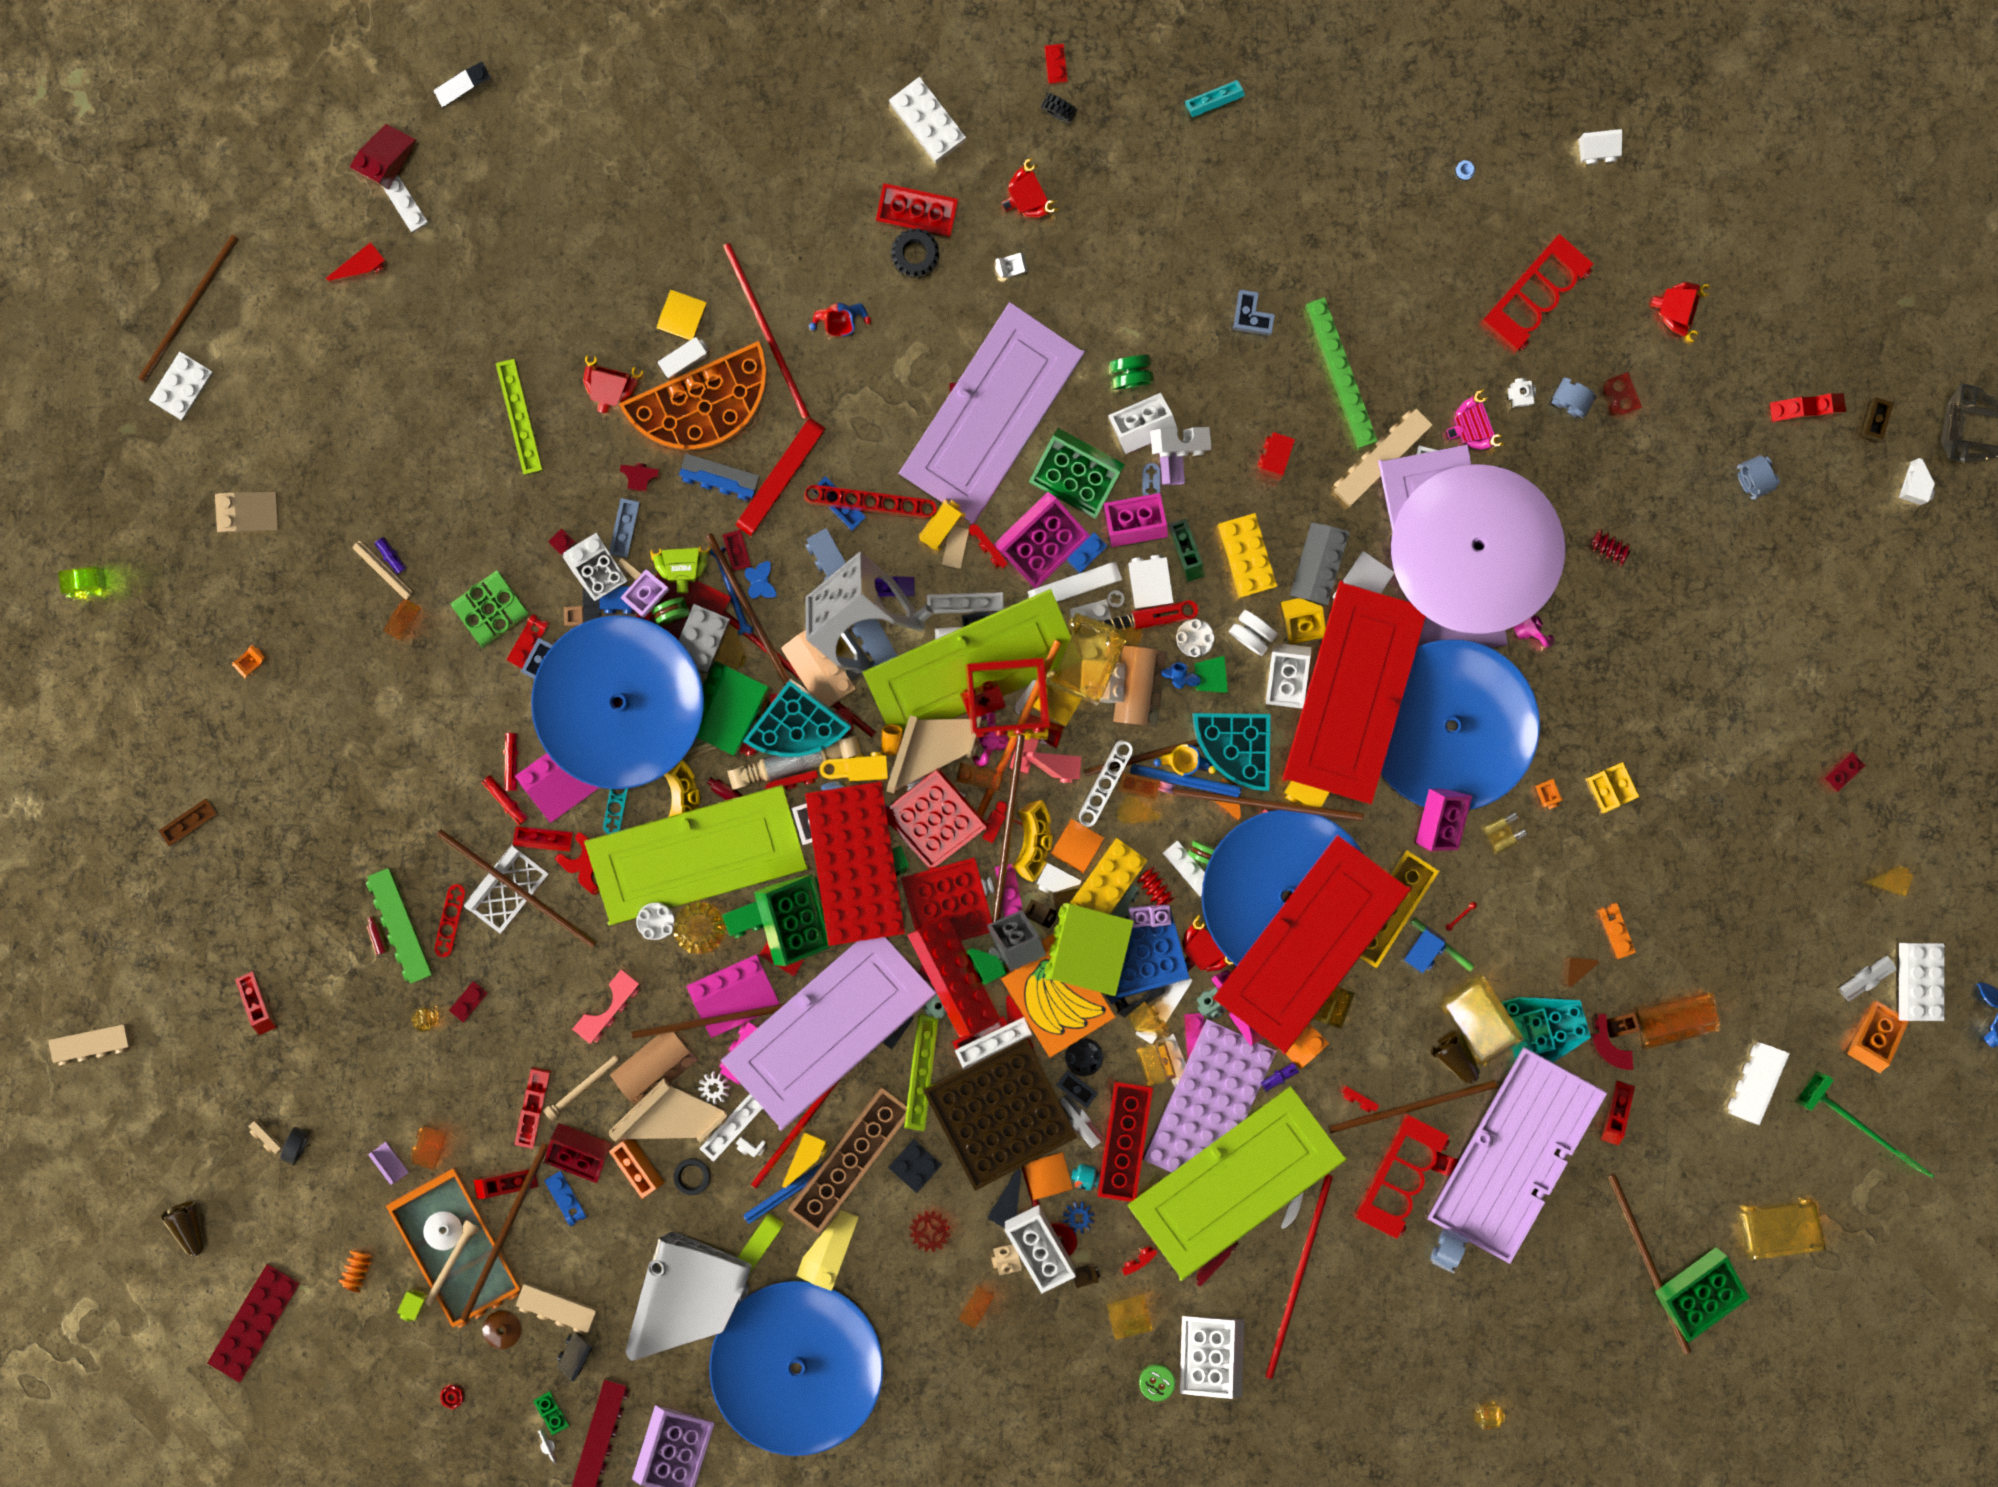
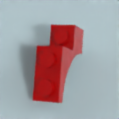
[1770,393,1846,422]

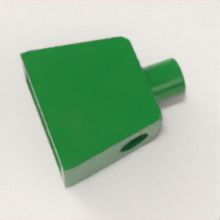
[1187,656,1228,693]

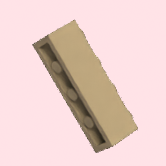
[48,1024,132,1065]
[516,1283,598,1334]

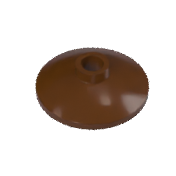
[483,1310,521,1349]

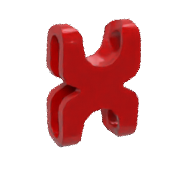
[555,832,599,896]

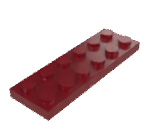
[207,1263,300,1383]

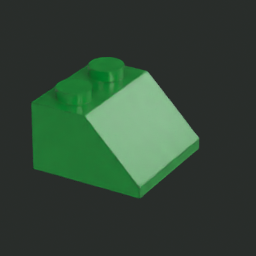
[966,948,1006,985]

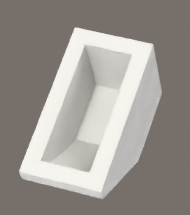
[1037,863,1081,894]

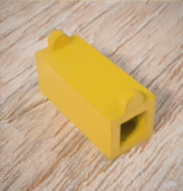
[919,499,966,551]

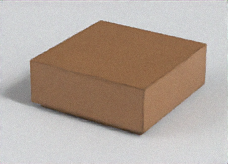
[564,606,583,626]

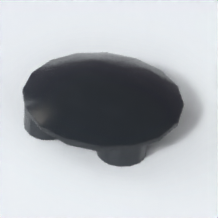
[1065,1038,1103,1076]

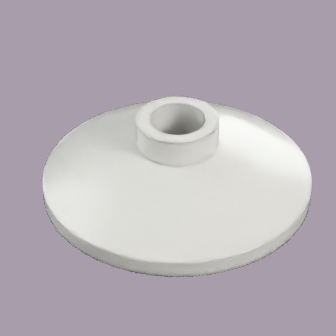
[424,1211,463,1250]

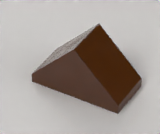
[1565,957,1599,988]
[1607,1011,1642,1038]

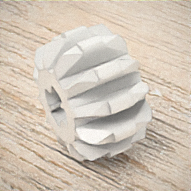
[698,1072,731,1105]

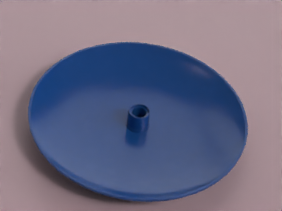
[531,615,704,789]
[1381,639,1540,810]
[1202,810,1364,966]
[709,1281,883,1456]

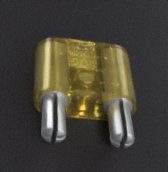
[1483,813,1527,854]

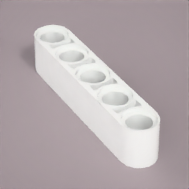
[1027,562,1122,602]
[1079,740,1133,827]

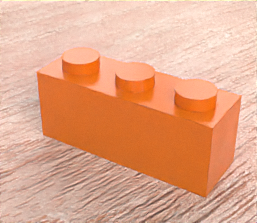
[609,1139,664,1199]

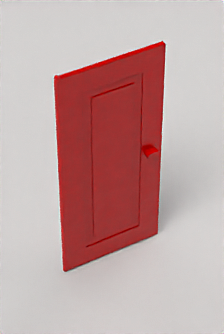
[1282,580,1426,805]
[1212,835,1412,1054]

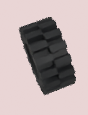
[1040,93,1078,124]

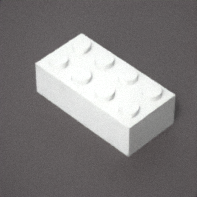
[889,77,966,164]
[1899,943,1944,1021]
[1005,1205,1076,1293]

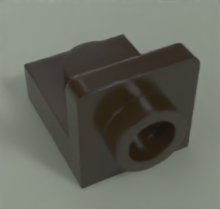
[1025,899,1057,928]
[1073,1263,1101,1288]

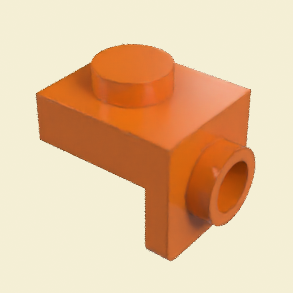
[232,645,265,678]
[1535,779,1563,809]

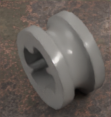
[1107,590,1124,608]
[981,877,995,896]

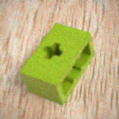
[397,1288,428,1322]

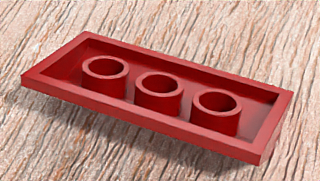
[875,183,958,237]

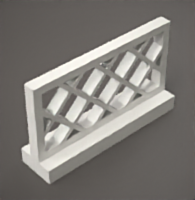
[464,845,548,934]

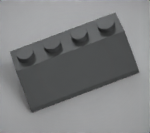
[1289,522,1350,607]

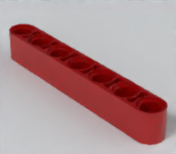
[735,417,826,536]
[804,485,937,519]

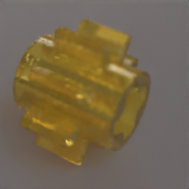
[411,1008,435,1032]

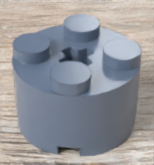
[1551,378,1597,418]
[1737,455,1780,500]
[1430,1229,1469,1273]

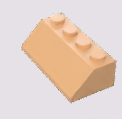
[781,630,856,708]

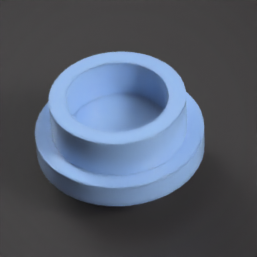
[1456,160,1475,180]

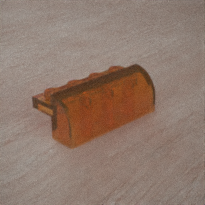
[1637,992,1720,1050]

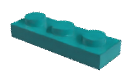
[1185,80,1245,117]

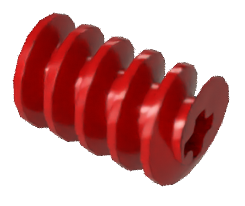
[1137,866,1177,905]

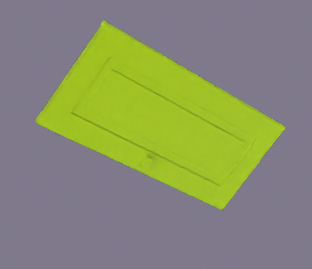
[863,589,1083,739]
[584,785,809,925]
[1127,1086,1347,1281]

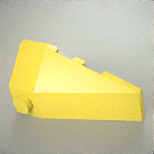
[796,1210,859,1291]

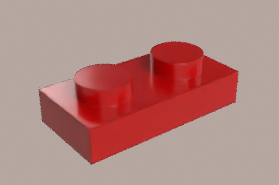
[1045,43,1068,85]
[1341,1085,1379,1113]

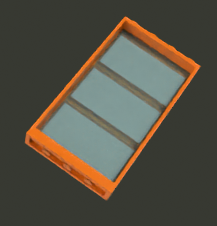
[386,1167,522,1328]

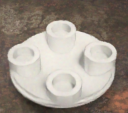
[1176,619,1214,657]
[636,903,675,940]

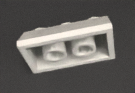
[1108,393,1178,454]

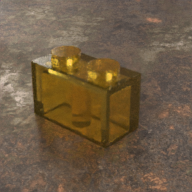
[1137,1041,1176,1086]

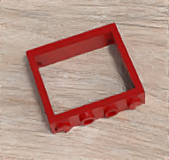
[965,658,1050,737]

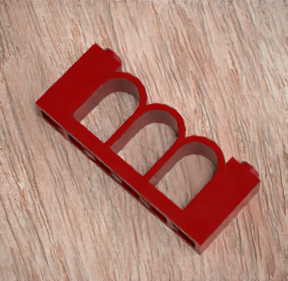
[1482,234,1594,352]
[1355,1114,1450,1239]

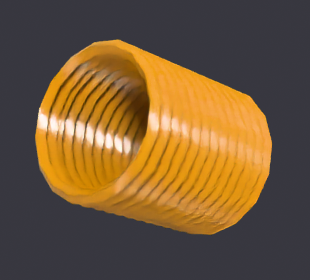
[881,724,903,756]

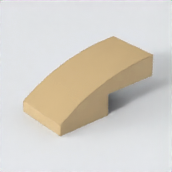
[942,526,969,570]

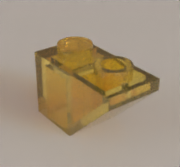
[1127,1002,1171,1038]

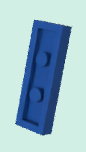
[812,476,866,531]

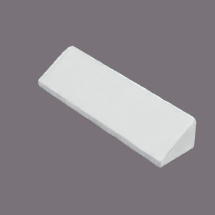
[1136,977,1193,1044]

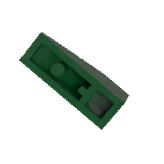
[1168,518,1205,582]

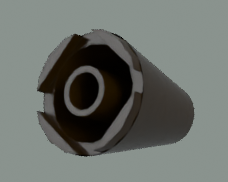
[1430,1030,1480,1084]
[160,1201,204,1257]

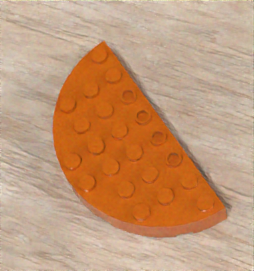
[619,341,767,451]

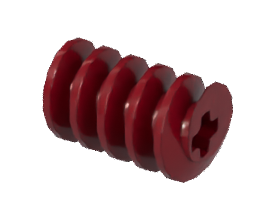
[1588,528,1631,567]

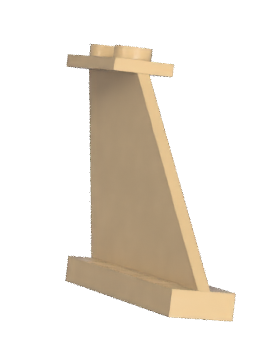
[887,715,984,793]
[609,1078,727,1142]

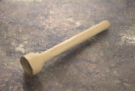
[543,1055,620,1122]
[425,1220,480,1306]

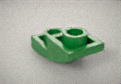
[533,1391,570,1436]

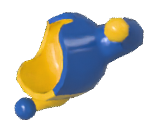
[1154,744,1217,776]

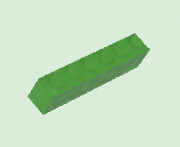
[366,868,434,984]

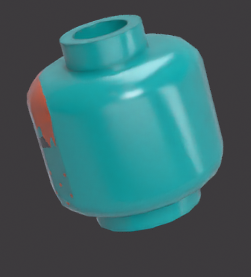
[1071,1164,1100,1191]

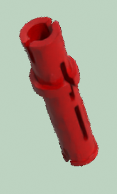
[503,733,518,791]
[481,775,528,826]

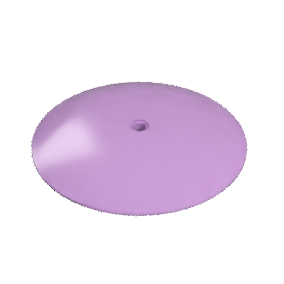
[1391,465,1565,634]

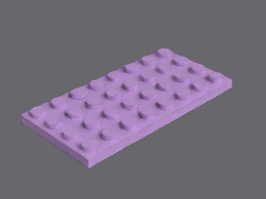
[1142,1019,1277,1173]

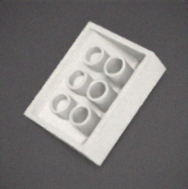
[1728,1042,1789,1125]
[1180,1316,1245,1399]

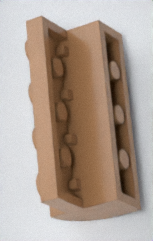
[1113,646,1167,728]
[610,1031,698,1105]

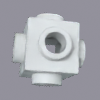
[1508,378,1536,408]

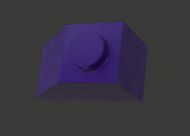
[874,576,915,598]

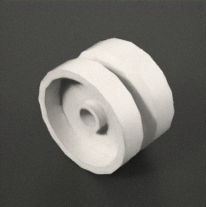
[1228,610,1278,656]

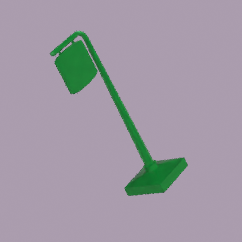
[1795,1071,1934,1178]

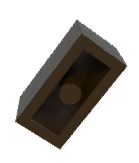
[1861,397,1894,442]

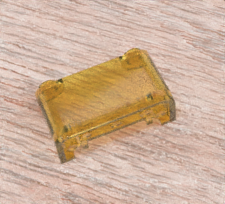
[1046,613,1126,706]
[1441,974,1524,1066]
[1739,1198,1826,1260]

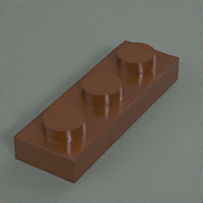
[159,798,218,847]

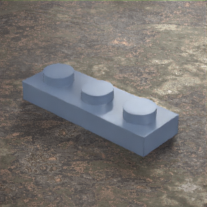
[609,498,640,559]

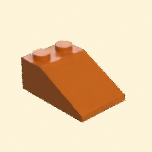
[1847,1000,1909,1073]

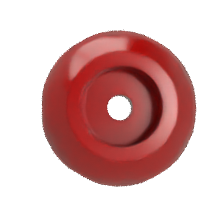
[440,1385,464,1409]

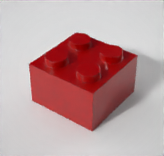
[1257,432,1295,479]

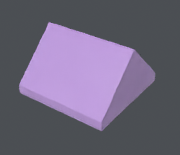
[620,570,669,618]

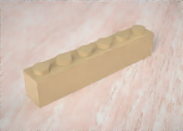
[1333,409,1432,507]

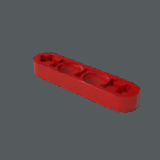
[434,884,466,957]

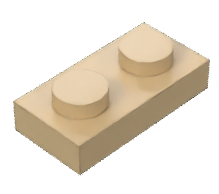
[617,558,641,582]
[249,1120,283,1154]

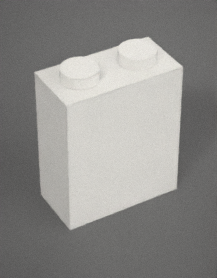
[658,337,709,381]
[1128,555,1173,609]

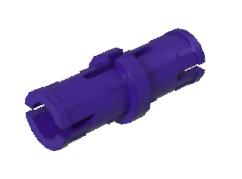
[374,537,407,575]
[1261,1062,1299,1093]

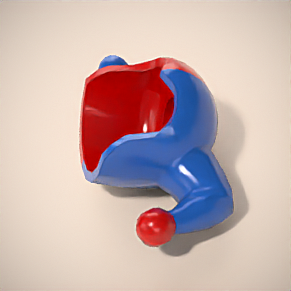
[809,303,872,336]

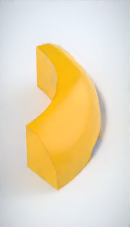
[664,760,700,817]
[1011,800,1053,882]

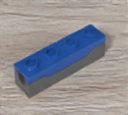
[679,454,760,501]

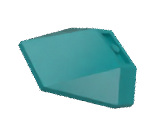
[1501,997,1591,1063]

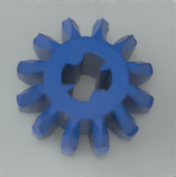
[1063,1201,1095,1234]

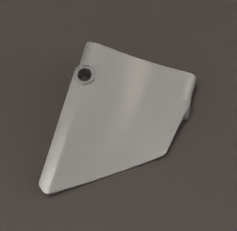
[625,1232,751,1361]

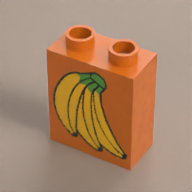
[1001,933,1115,1058]

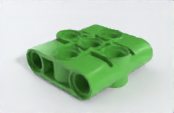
[450,570,529,648]

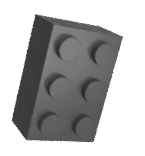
[987,910,1046,971]

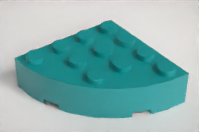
[743,679,852,757]
[1192,713,1271,791]

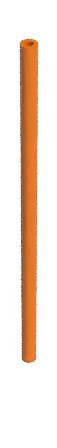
[977,640,1062,817]

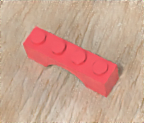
[573,969,640,1044]

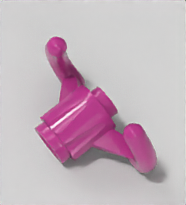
[1514,615,1554,648]
[972,712,1008,767]

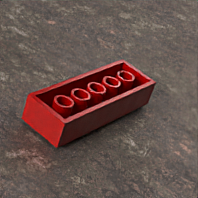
[908,915,1000,1038]
[1097,1081,1153,1202]

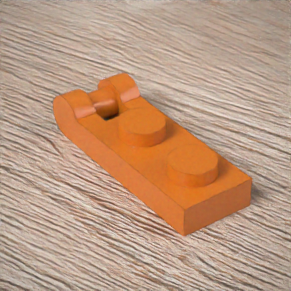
[1598,903,1636,959]

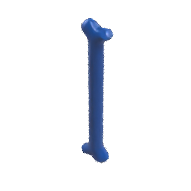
[710,547,753,635]

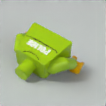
[650,546,710,593]

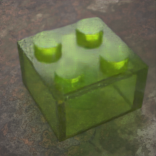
[58,566,107,599]

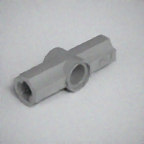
[1839,956,1897,1002]
[1059,1094,1104,1148]

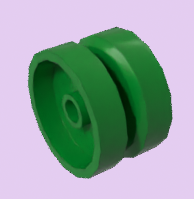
[1109,354,1154,390]

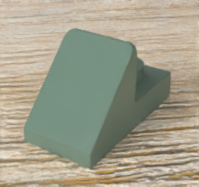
[1112,884,1140,917]

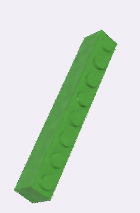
[1305,297,1377,449]

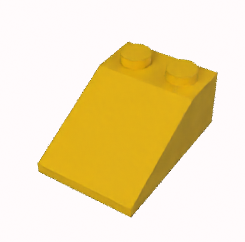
[782,1131,829,1188]

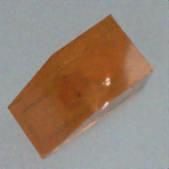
[383,599,421,641]
[956,763,1004,791]

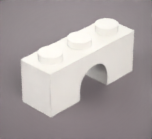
[1150,427,1211,457]

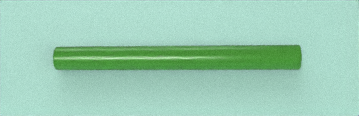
[1410,917,1475,971]

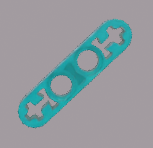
[603,788,629,834]

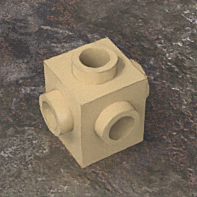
[991,1244,1022,1275]

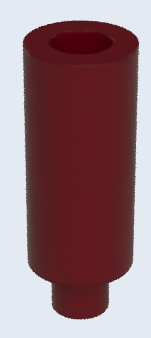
[707,777,744,800]
[366,916,389,955]

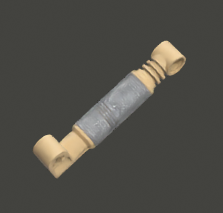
[727,734,862,789]

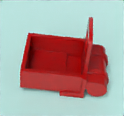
[982,801,1023,843]

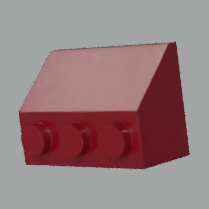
[543,1123,612,1184]

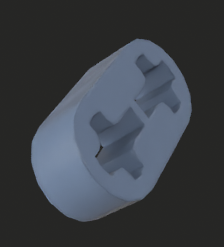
[1142,463,1160,496]

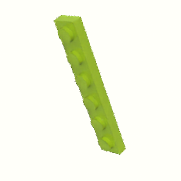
[496,359,543,475]
[904,1014,939,1131]

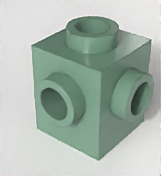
[1197,988,1227,1020]
[923,994,947,1019]

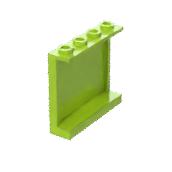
[1045,904,1134,996]

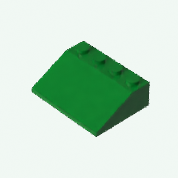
[1029,428,1125,519]
[696,661,770,757]
[754,874,833,966]
[1655,1248,1750,1343]

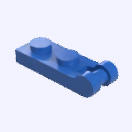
[544,1171,587,1227]

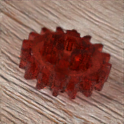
[909,1210,951,1252]

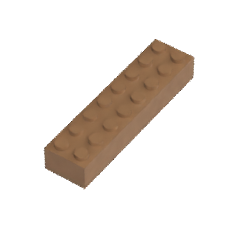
[788,1086,907,1234]

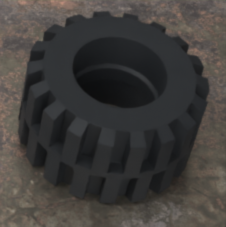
[891,228,939,279]

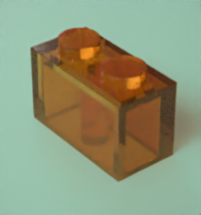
[1118,772,1160,799]
[410,1125,447,1170]
[958,1284,995,1329]

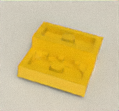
[657,290,707,340]
[1587,762,1640,813]

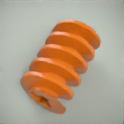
[339,1250,374,1293]

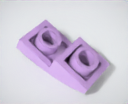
[1128,905,1171,928]

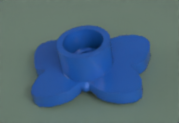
[745,561,777,599]
[1161,662,1200,689]

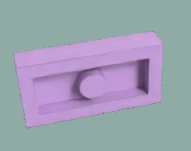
[1160,453,1185,486]
[368,1141,409,1185]

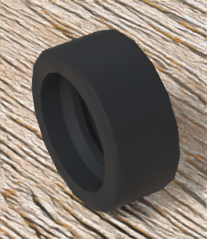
[280,1127,309,1166]
[673,1158,711,1196]

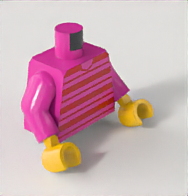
[1446,389,1504,450]

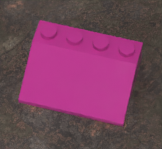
[993,492,1090,589]
[515,753,600,823]
[686,954,780,1038]

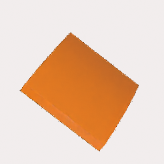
[1050,818,1104,873]
[1024,1152,1073,1200]

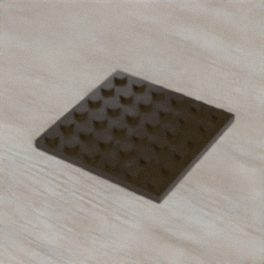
[922,1036,1078,1191]

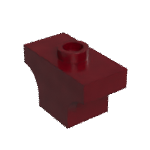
[620,463,660,492]

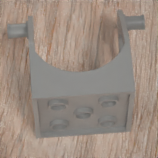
[806,551,934,680]

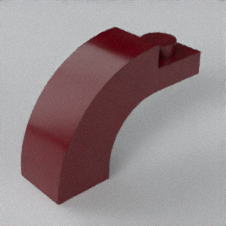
[1590,1013,1634,1070]

